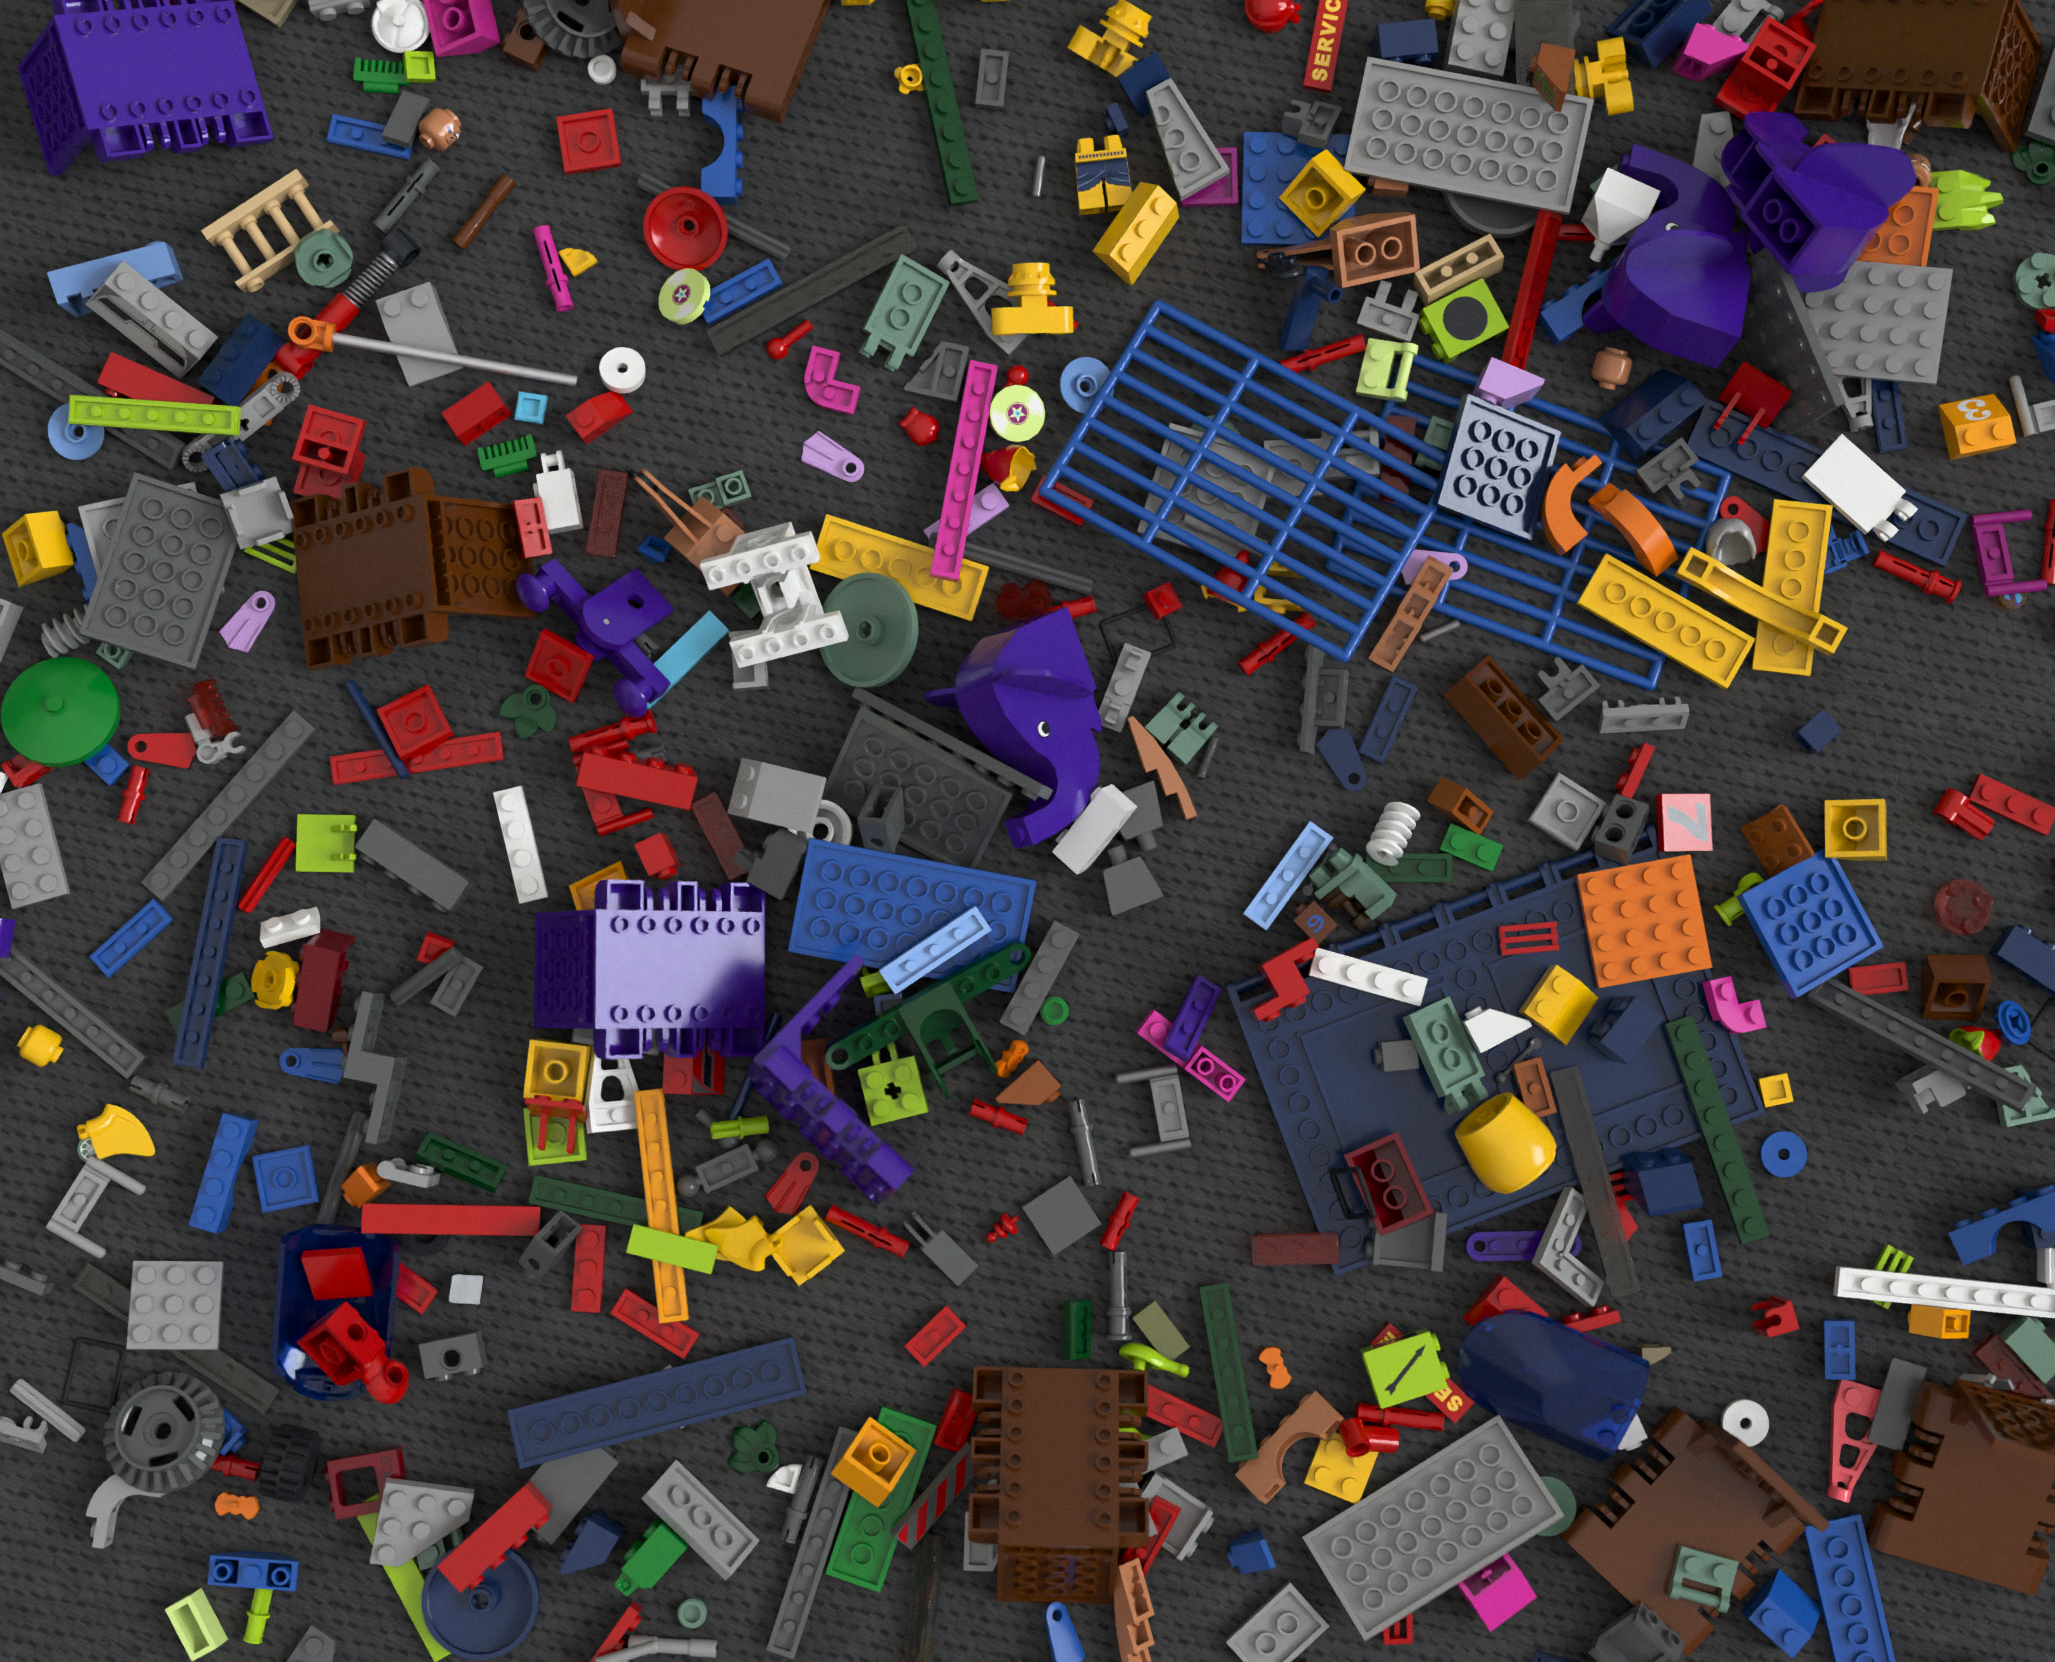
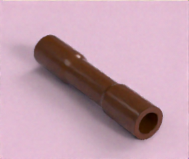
[451,173,516,251]

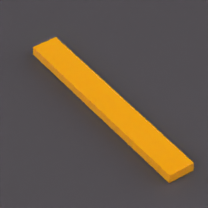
[634,1088,689,1323]

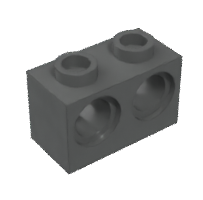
[1591,793,1649,865]

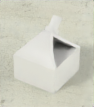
[1581,168,1660,262]

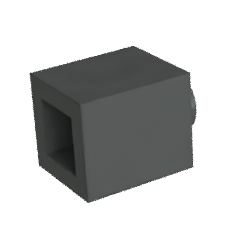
[1374,1039,1419,1072]

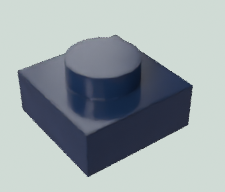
[1103,102,1129,138]

